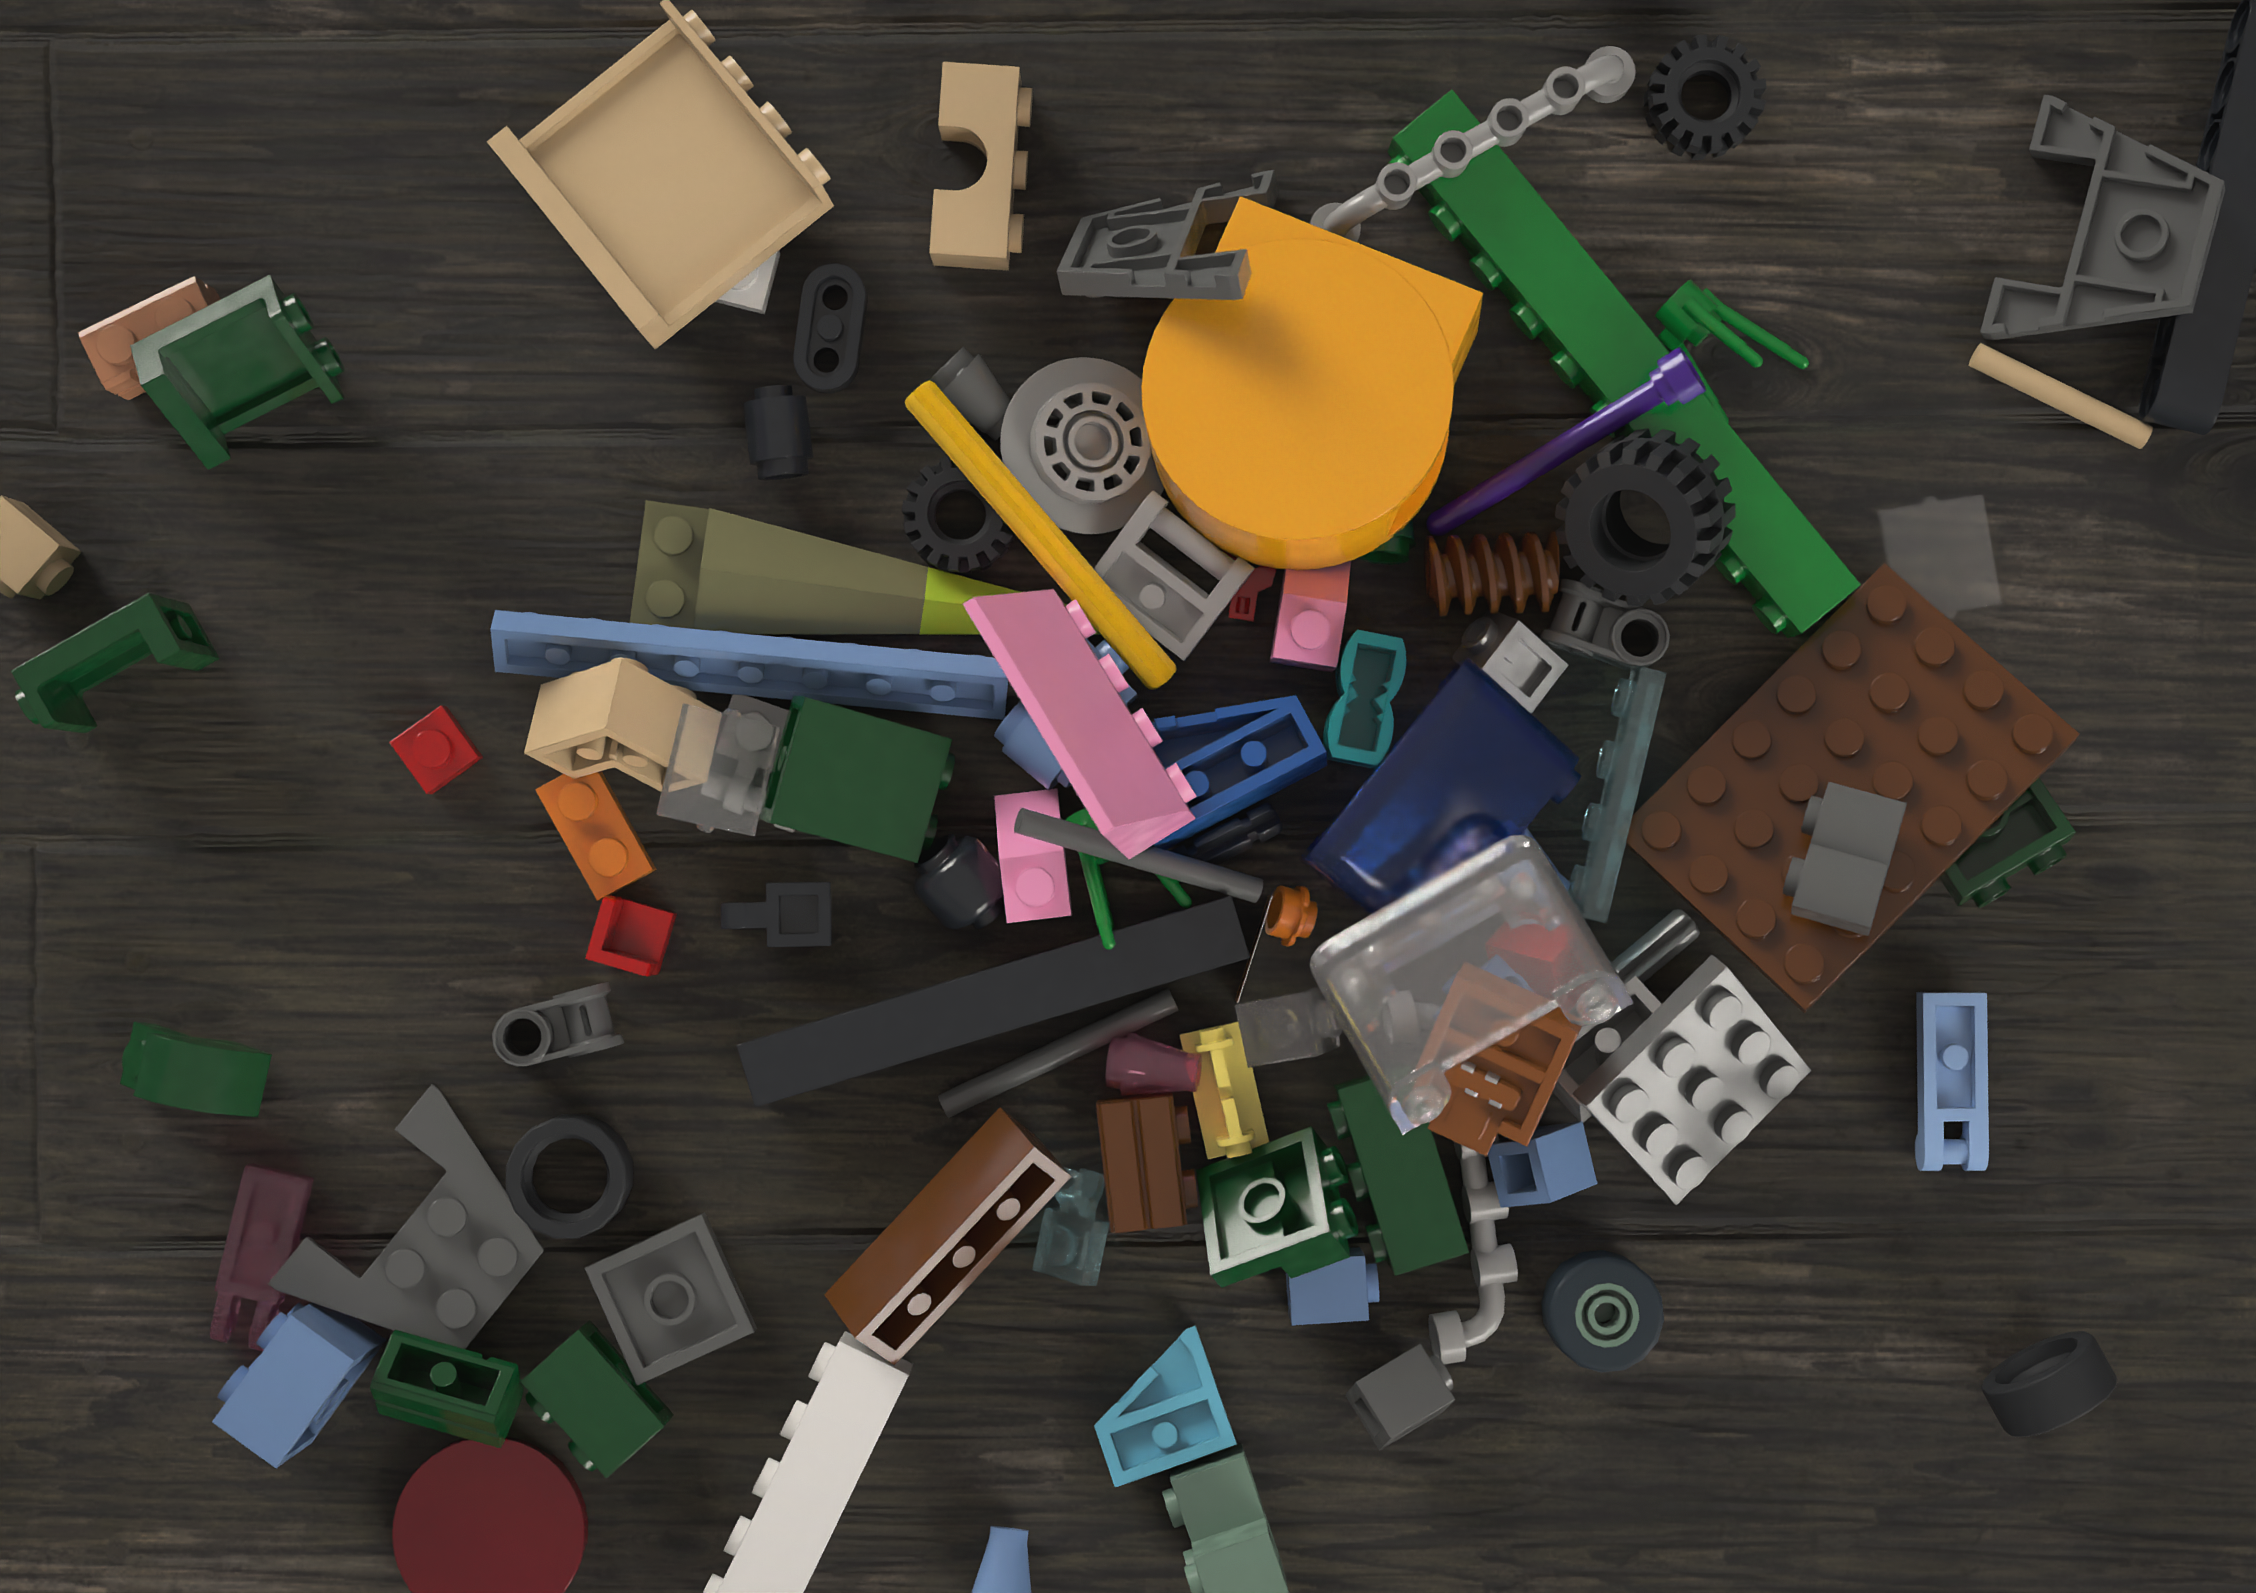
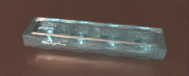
[1567,667,1666,923]

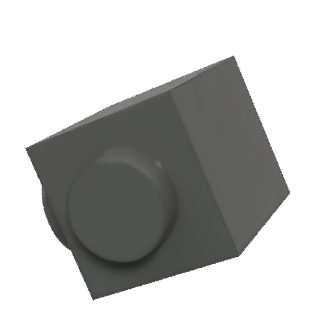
[1345,1344,1455,1451]

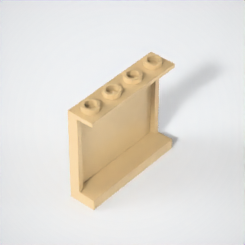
[487,0,834,349]

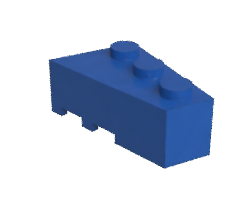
[1152,695,1327,850]

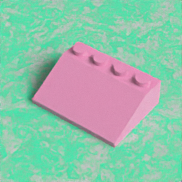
[963,589,1197,859]

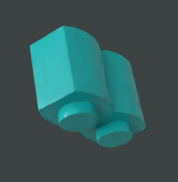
[1323,630,1406,768]

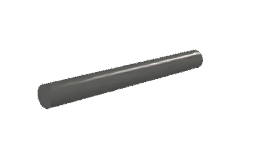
[1014,808,1263,903]
[938,988,1179,1118]

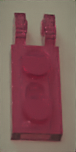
[209,1163,314,1351]

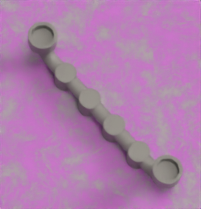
[1310,46,1636,242]
[1383,993,1518,1365]

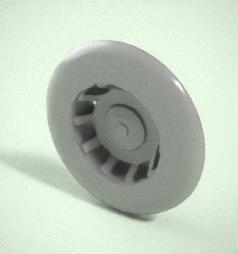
[1000,357,1164,534]

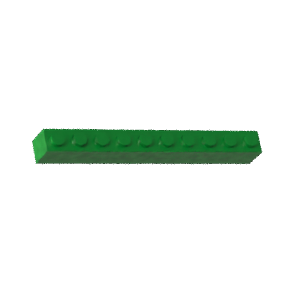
[1387,89,1861,638]

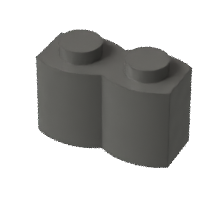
[1782,782,1907,936]

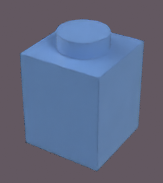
[1488,1121,1597,1208]
[1285,1247,1379,1325]

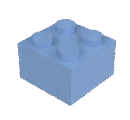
[212,1302,386,1468]

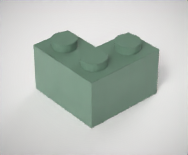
[1162,1444,1289,1593]

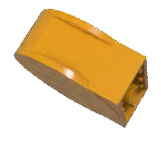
[1142,196,1483,570]

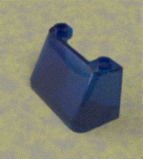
[1298,657,1582,956]

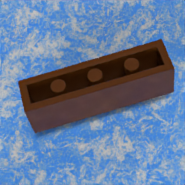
[824,1107,1072,1365]

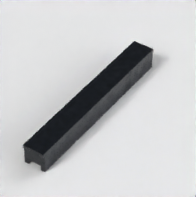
[737,896,1250,1107]

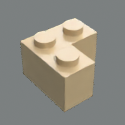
[524,658,720,793]

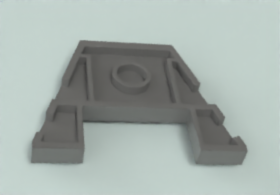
[1980,95,2226,340]
[1057,170,1279,300]
[268,1084,545,1349]

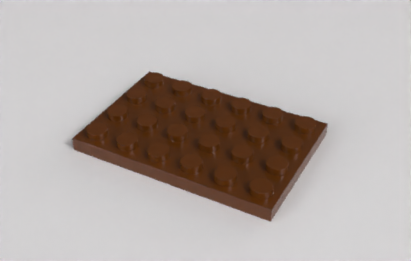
[1616,563,2079,1013]

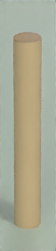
[1969,343,2153,449]

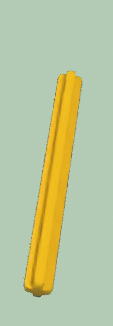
[905,380,1177,690]

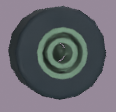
[1541,1250,1664,1373]

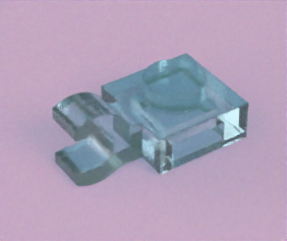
[1032,1167,1109,1286]

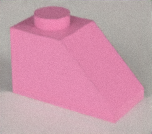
[1269,561,1351,672]
[994,788,1073,923]

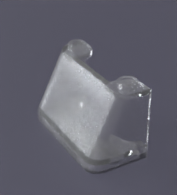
[1310,835,1633,1134]

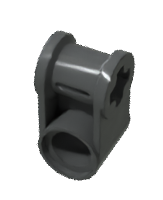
[1539,579,1670,671]
[492,982,624,1067]

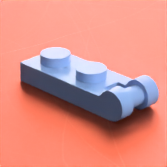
[1915,992,1989,1171]

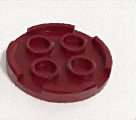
[392,1434,588,1593]

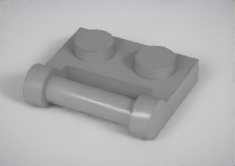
[1094,491,1255,661]

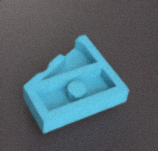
[1094,1326,1237,1488]

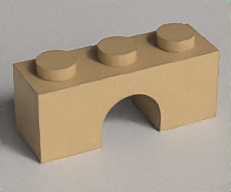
[929,62,1033,271]

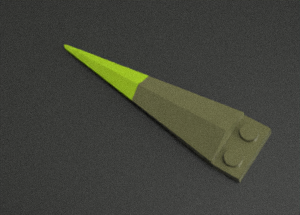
[630,500,1101,636]

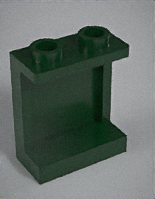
[130,275,345,470]
[11,593,220,733]
[758,695,955,863]

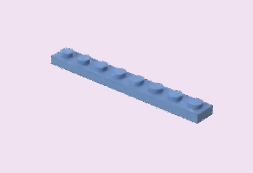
[490,610,1008,720]

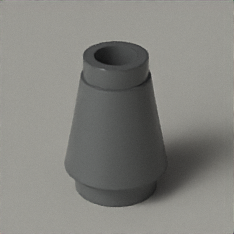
[929,346,1011,442]

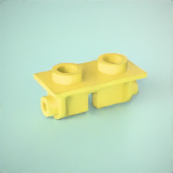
[1180,1021,1269,1159]

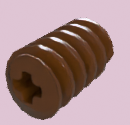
[1424,531,1560,616]

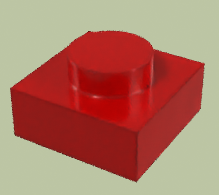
[389,705,483,794]

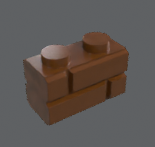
[1096,1092,1198,1233]

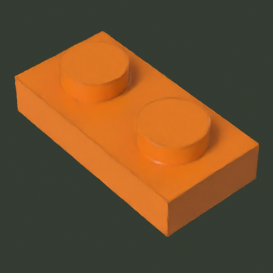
[535,771,657,901]

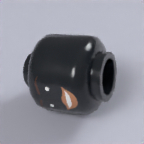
[914,834,1005,930]

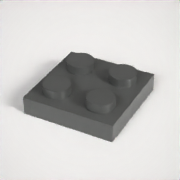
[585,1212,757,1385]

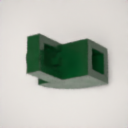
[120,1022,272,1117]

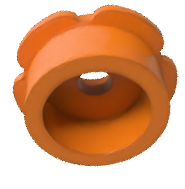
[1265,885,1318,947]

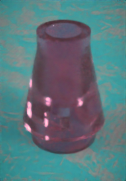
[1106,1032,1202,1096]

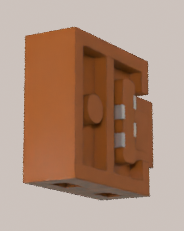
[1407,963,1586,1156]

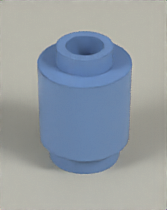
[994,701,1072,790]

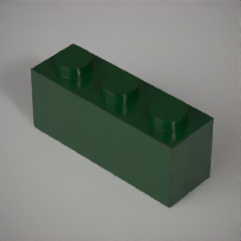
[1327,1063,1469,1276]

